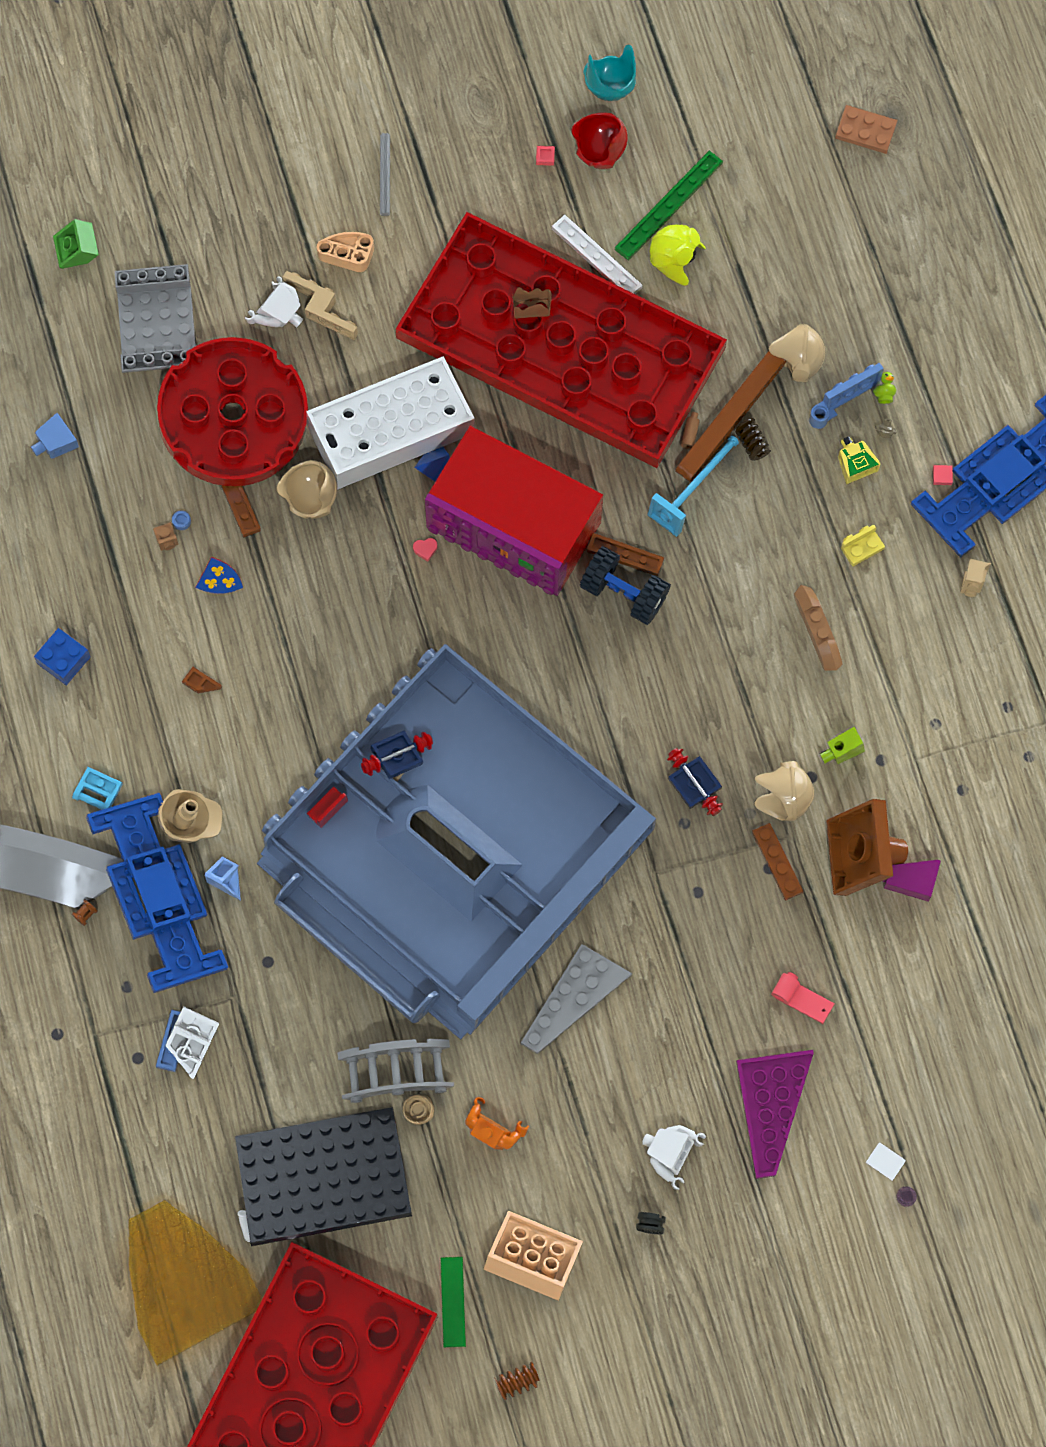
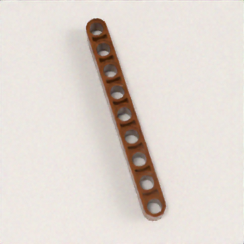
[675,351,787,482]

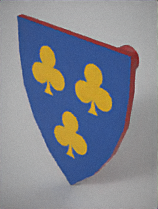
[195,557,243,594]

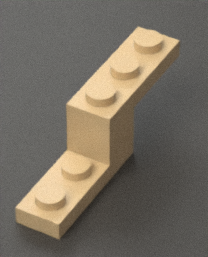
[283,271,358,340]

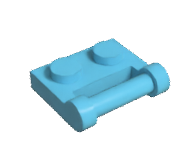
[72,767,123,810]

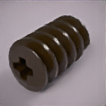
[735,418,771,461]

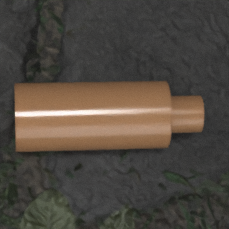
[681,412,700,450]

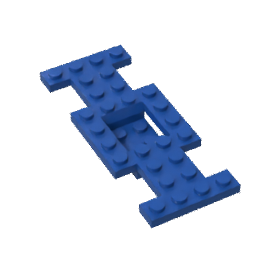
[911,395,1046,558]
[86,793,228,993]

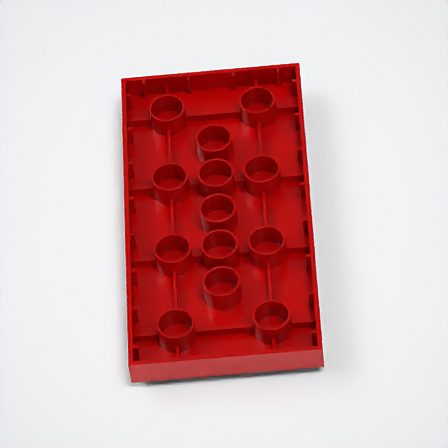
[395,212,727,468]

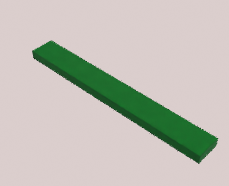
[615,150,723,261]

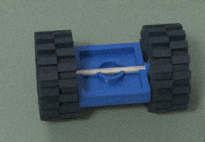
[580,546,671,625]

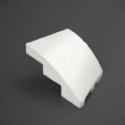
[165,1006,219,1079]

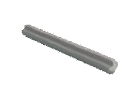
[380,133,390,216]

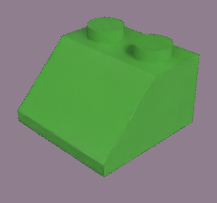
[53,219,99,269]

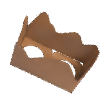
[512,287,551,318]

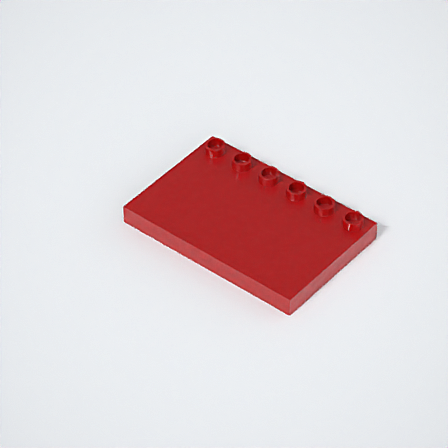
[187,1242,438,1447]

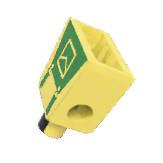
[838,436,880,484]

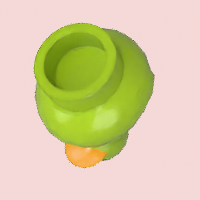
[873,372,896,404]

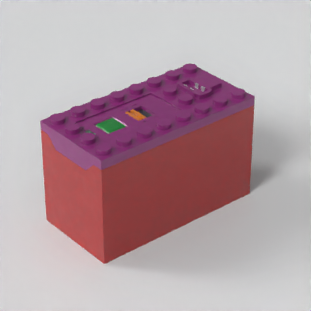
[425,425,603,596]

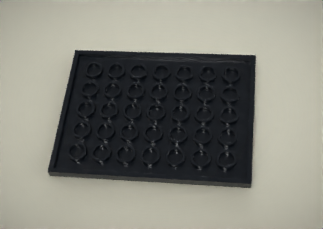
[235,1107,412,1247]

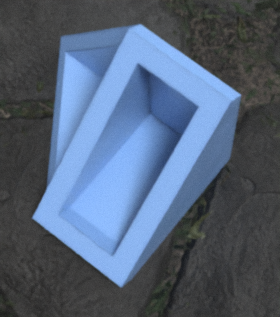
[205,857,241,901]

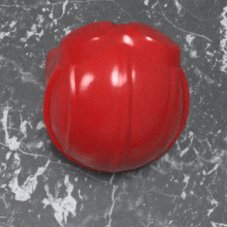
[571,112,628,170]

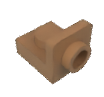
[153,522,179,551]

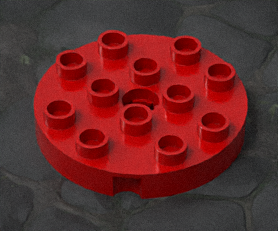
[157,337,308,486]

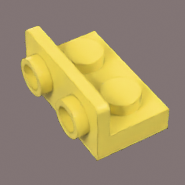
[841,525,885,567]

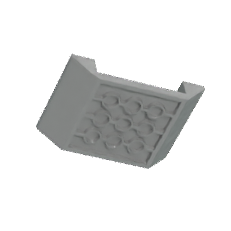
[115,264,196,373]

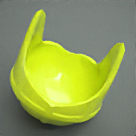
[650,224,706,286]

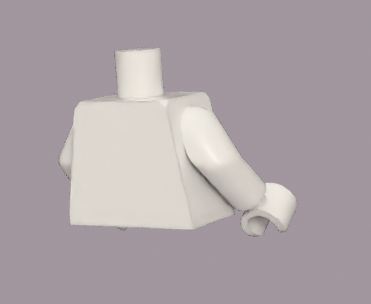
[245,276,303,328]
[643,1125,706,1190]

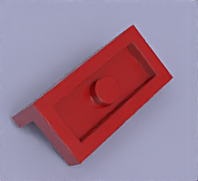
[307,786,348,828]

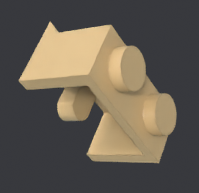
[960,559,991,597]

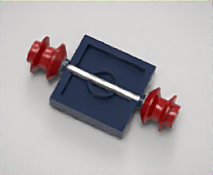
[361,731,433,779]
[667,748,723,816]

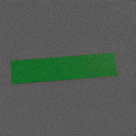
[441,1257,466,1348]

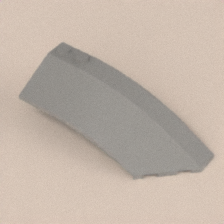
[0,825,123,909]

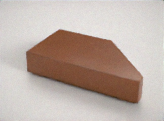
[182,667,222,694]

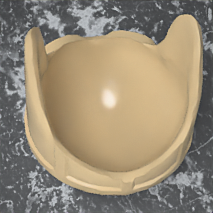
[769,324,825,382]
[276,460,337,519]
[755,761,814,821]

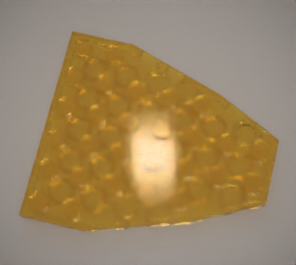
[129,1200,262,1366]

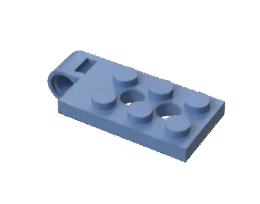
[809,363,884,429]

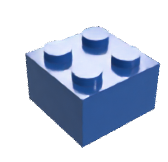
[34,628,90,686]

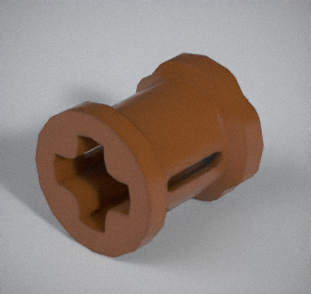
[72,900,98,926]

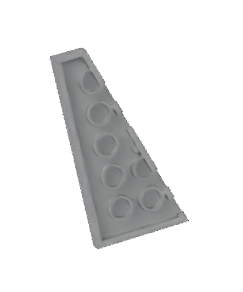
[521,944,632,1054]

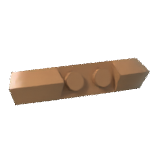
[794,585,843,671]

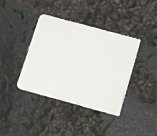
[866,1143,906,1181]

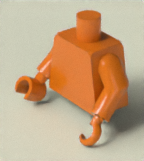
[465,1097,529,1150]

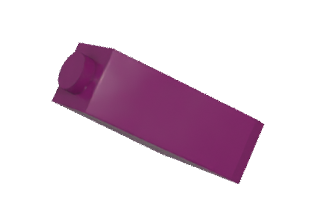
[882,860,941,902]

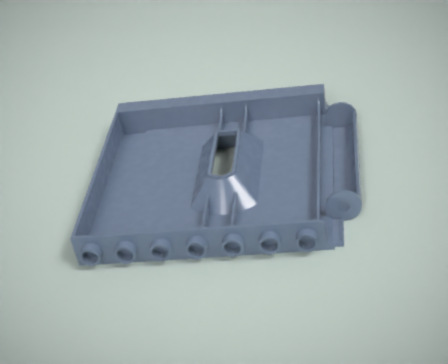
[257,644,656,1040]

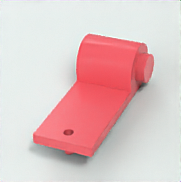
[771,972,835,1024]

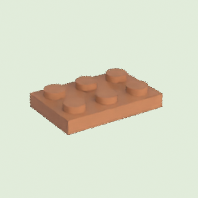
[835,105,898,154]

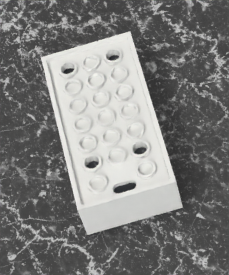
[307,356,475,489]

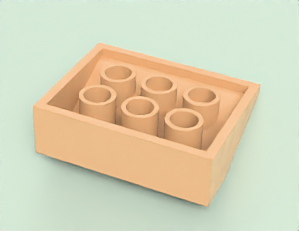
[484,1211,583,1301]

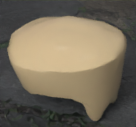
[402,1094,434,1125]

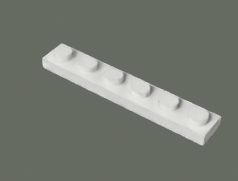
[552,215,642,294]

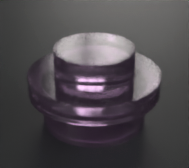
[896,1186,917,1207]

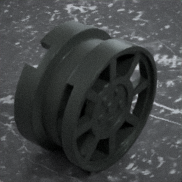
[636,1212,666,1235]

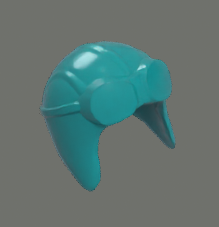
[583,45,636,101]

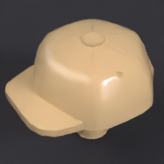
[158,789,222,843]

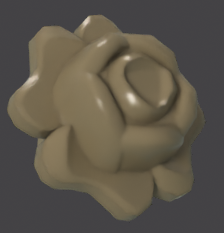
[875,419,897,438]

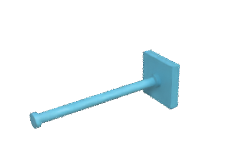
[648,436,739,537]

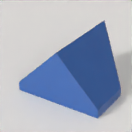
[414,447,450,482]

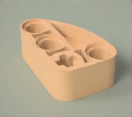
[317,232,374,272]

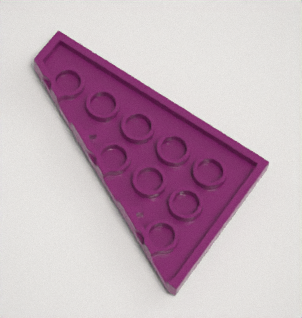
[736,1050,814,1179]

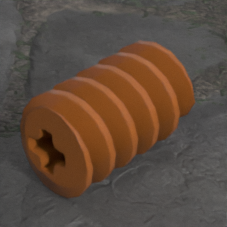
[494,1362,540,1400]

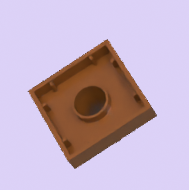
[826,799,908,896]

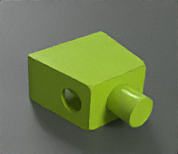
[819,727,865,764]

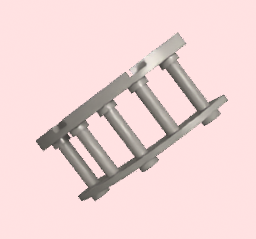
[337,1039,454,1103]

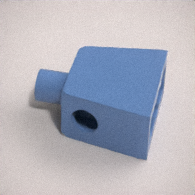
[31,413,79,458]

